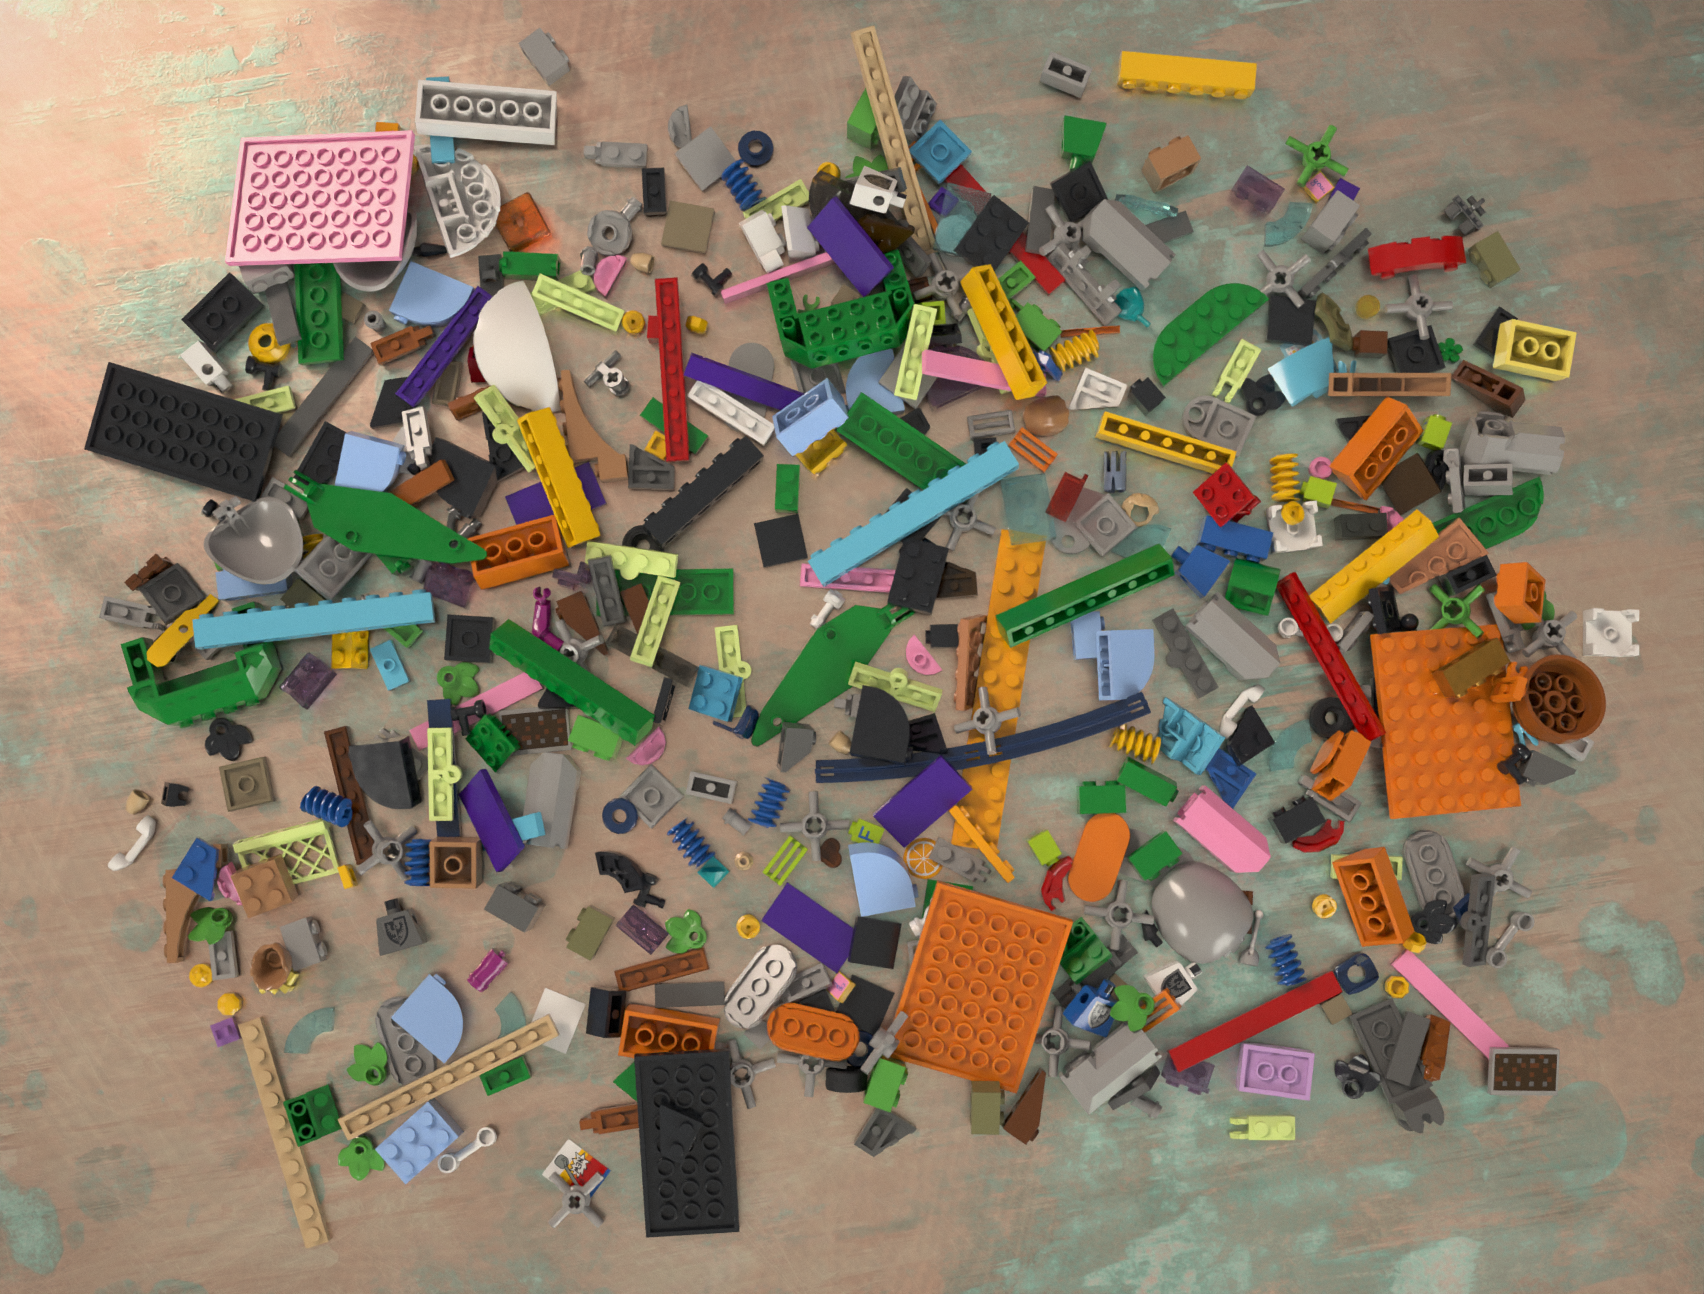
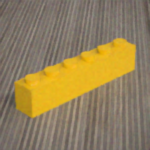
[1117,51,1257,99]
[960,264,1047,400]
[517,407,601,548]
[1095,411,1237,474]
[1309,509,1439,624]

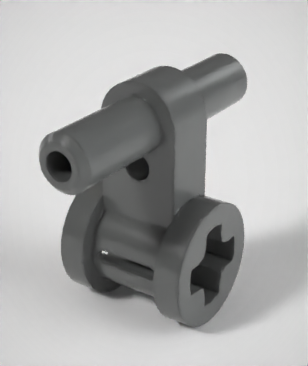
[584,350,630,396]

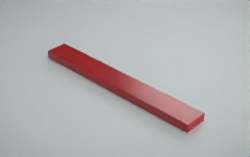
[944,164,1066,296]
[655,277,690,462]
[1276,572,1386,741]
[1167,971,1343,1072]

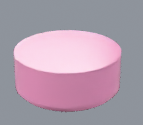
[1308,457,1332,480]

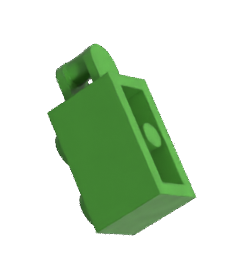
[1009,298,1062,353]

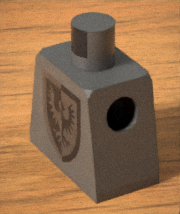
[376,898,428,956]

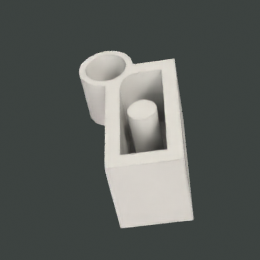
[739,210,787,274]

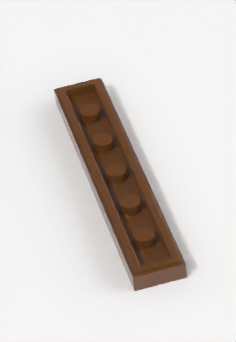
[324,726,375,865]

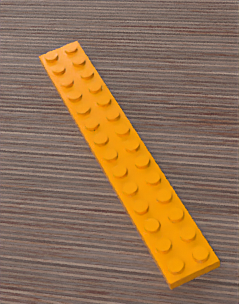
[951,529,1047,849]

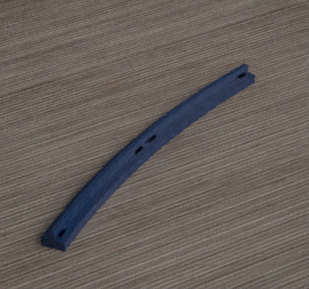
[815,692,1151,783]

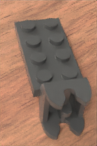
[1348,998,1444,1133]

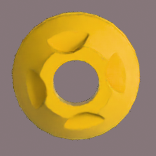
[248,323,291,364]

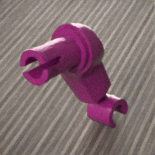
[532,586,564,652]

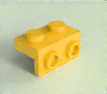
[795,429,847,474]
[331,630,369,669]

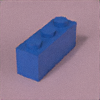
[1196,515,1274,563]

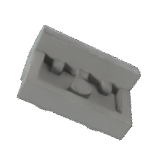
[894,76,937,142]

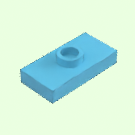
[370,640,411,691]

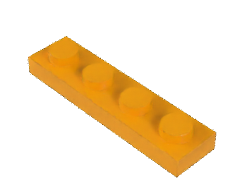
[948,805,1015,883]

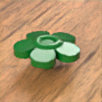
[1438,338,1463,363]

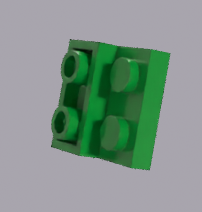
[1225,558,1281,616]
[1060,917,1113,985]
[283,1084,342,1147]

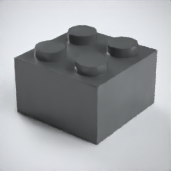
[484,881,546,933]

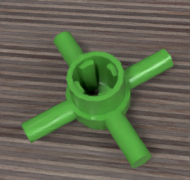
[1285,125,1349,187]
[1429,584,1485,639]

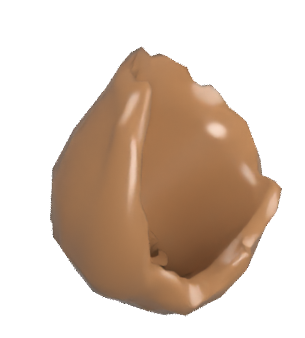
[1023,395,1069,436]
[250,942,292,991]

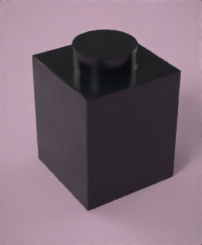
[1128,377,1166,416]
[925,624,958,649]

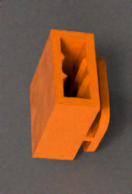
[1310,730,1371,801]

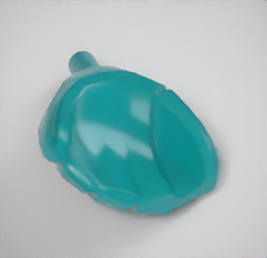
[1114,287,1151,328]

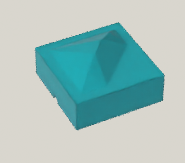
[697,856,730,888]

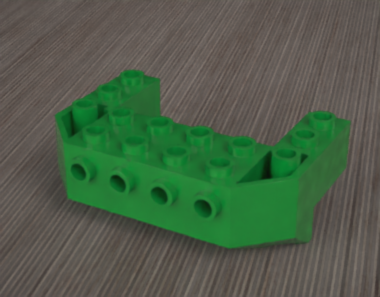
[766,249,914,369]
[121,602,281,728]

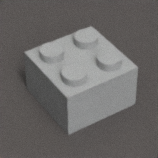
[1301,190,1360,254]

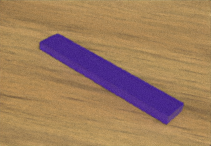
[395,286,493,408]
[684,352,805,410]

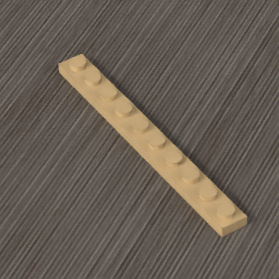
[850,25,938,255]
[338,1013,560,1140]
[238,1017,331,1249]

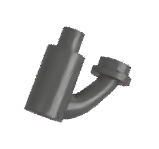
[446,506,482,548]

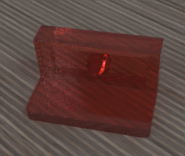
[1045,472,1089,522]

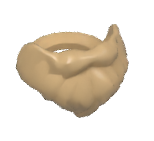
[1121,493,1159,527]

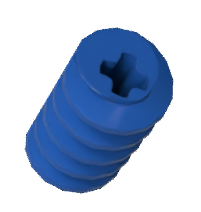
[721,159,767,212]
[748,777,791,828]
[300,786,353,828]
[667,817,716,869]
[404,839,433,886]
[1265,934,1307,986]

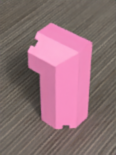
[1173,786,1271,873]

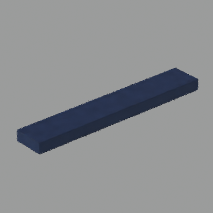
[427,698,462,837]

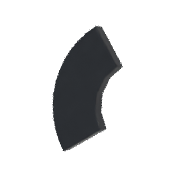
[595,851,648,893]

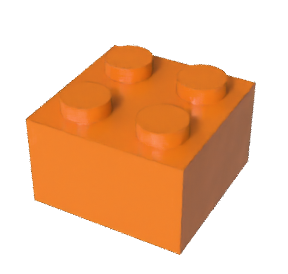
[1494,562,1546,624]

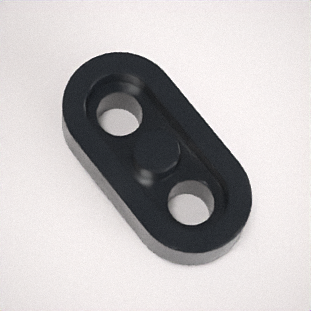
[1425,450,1449,491]

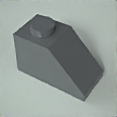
[777,722,816,772]
[1518,750,1576,787]

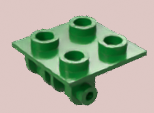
[465,713,521,773]

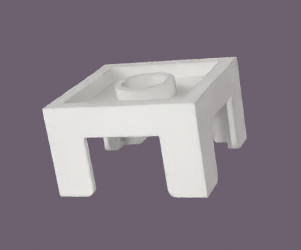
[1265,501,1323,554]
[1583,608,1639,657]

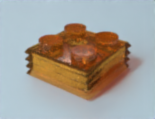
[495,192,551,252]

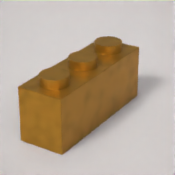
[1431,638,1511,699]

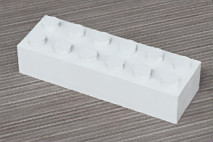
[415,80,557,145]

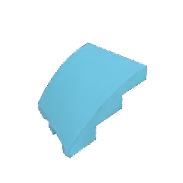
[1268,337,1335,407]
[1157,697,1226,775]

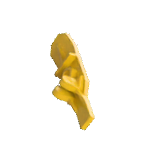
[147,594,219,667]

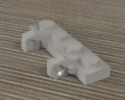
[1047,243,1122,326]

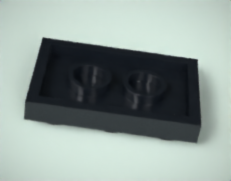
[953,195,1029,272]
[181,272,264,353]
[887,537,949,615]

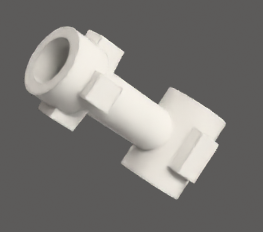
[810,589,845,629]

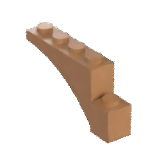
[558,370,629,483]
[1328,373,1452,396]
[163,843,228,963]

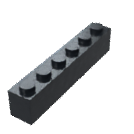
[643,436,764,549]

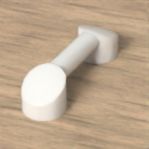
[1278,618,1343,643]
[1220,684,1265,739]
[108,815,156,871]
[438,1127,497,1173]

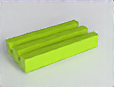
[762,835,808,886]

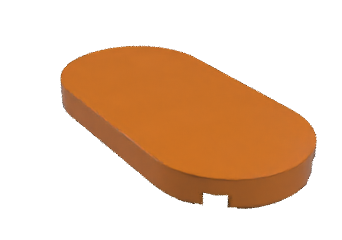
[1068,813,1131,902]
[767,1003,860,1061]

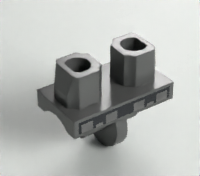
[1444,195,1486,236]

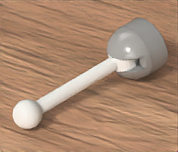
[1239,910,1264,967]

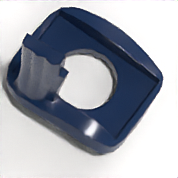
[713,705,759,739]
[1334,953,1379,995]

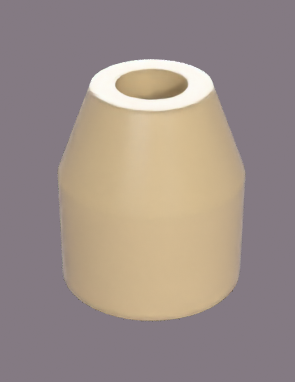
[630,253,655,273]
[828,730,851,755]
[126,789,150,815]
[735,852,754,871]

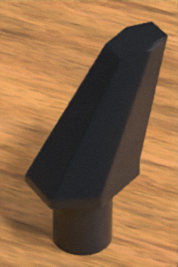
[412,242,448,257]
[1142,910,1163,948]

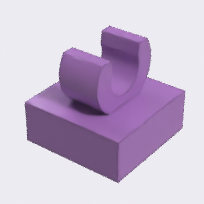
[210,1016,242,1047]

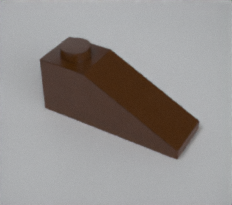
[1451,360,1525,418]
[555,590,611,657]
[1002,1067,1046,1145]

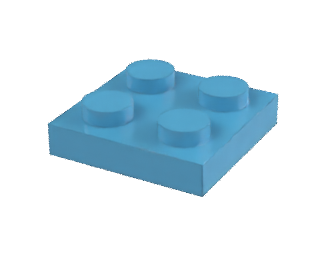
[909,120,972,184]
[688,665,743,722]

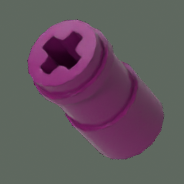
[467,948,510,992]

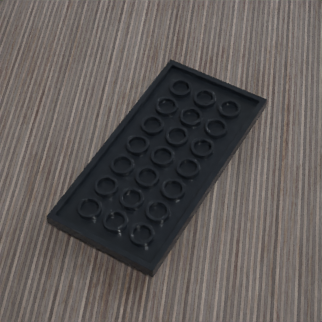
[84,362,283,502]
[634,1048,740,1238]

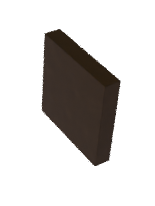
[1381,453,1442,516]

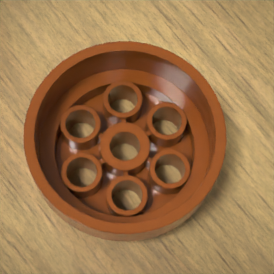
[1512,654,1606,744]

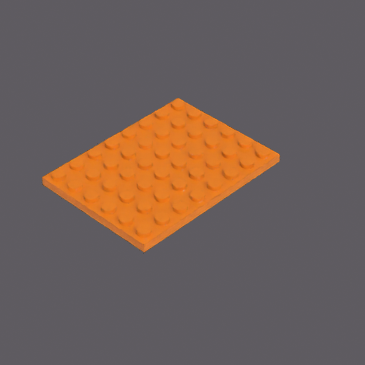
[1370,624,1521,819]
[890,880,1073,1094]

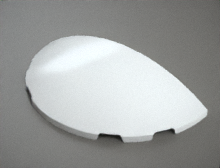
[414,144,501,258]
[473,280,561,413]

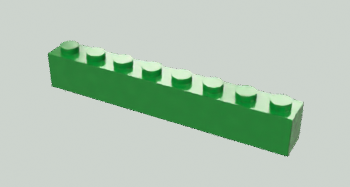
[995,544,1175,648]
[489,619,655,746]

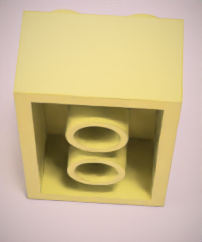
[1493,319,1577,381]

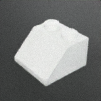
[781,205,820,263]

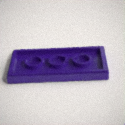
[807,197,894,297]
[505,462,607,525]
[873,755,973,848]
[459,769,525,873]
[761,882,854,973]

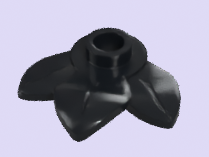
[1242,374,1286,416]
[205,718,252,761]
[1411,899,1458,944]
[1335,1054,1381,1099]

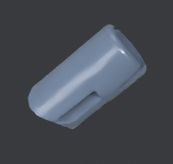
[1104,451,1127,493]

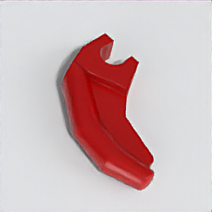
[1292,819,1345,853]
[1041,856,1073,911]

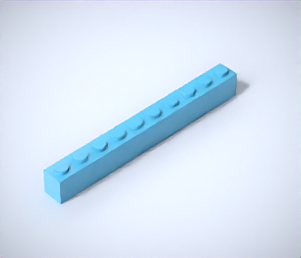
[808,441,1019,587]
[192,589,435,650]

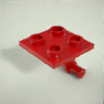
[1193,462,1261,527]

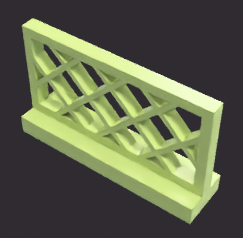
[233,819,340,884]

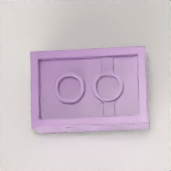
[1235,1041,1315,1101]

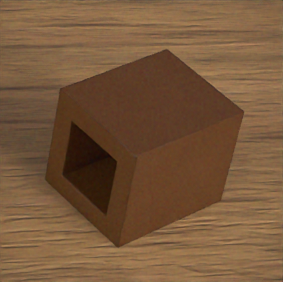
[1351,330,1388,359]

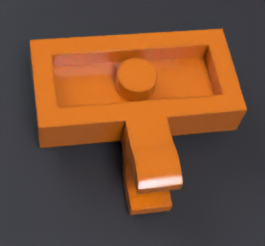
[1489,662,1528,703]

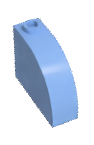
[389,261,475,328]
[845,349,905,416]
[335,431,406,492]
[1096,629,1154,701]
[848,842,919,917]
[391,974,463,1063]

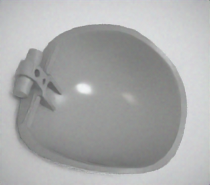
[333,208,417,292]
[203,496,303,585]
[1152,862,1253,964]

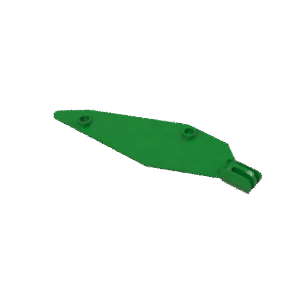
[283,470,487,564]
[751,604,916,747]

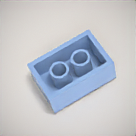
[772,378,848,457]
[375,1098,464,1185]

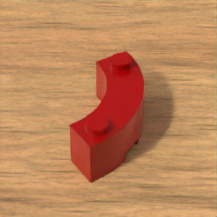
[1368,236,1466,280]

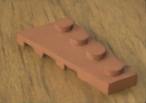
[1389,518,1489,594]
[954,614,987,711]

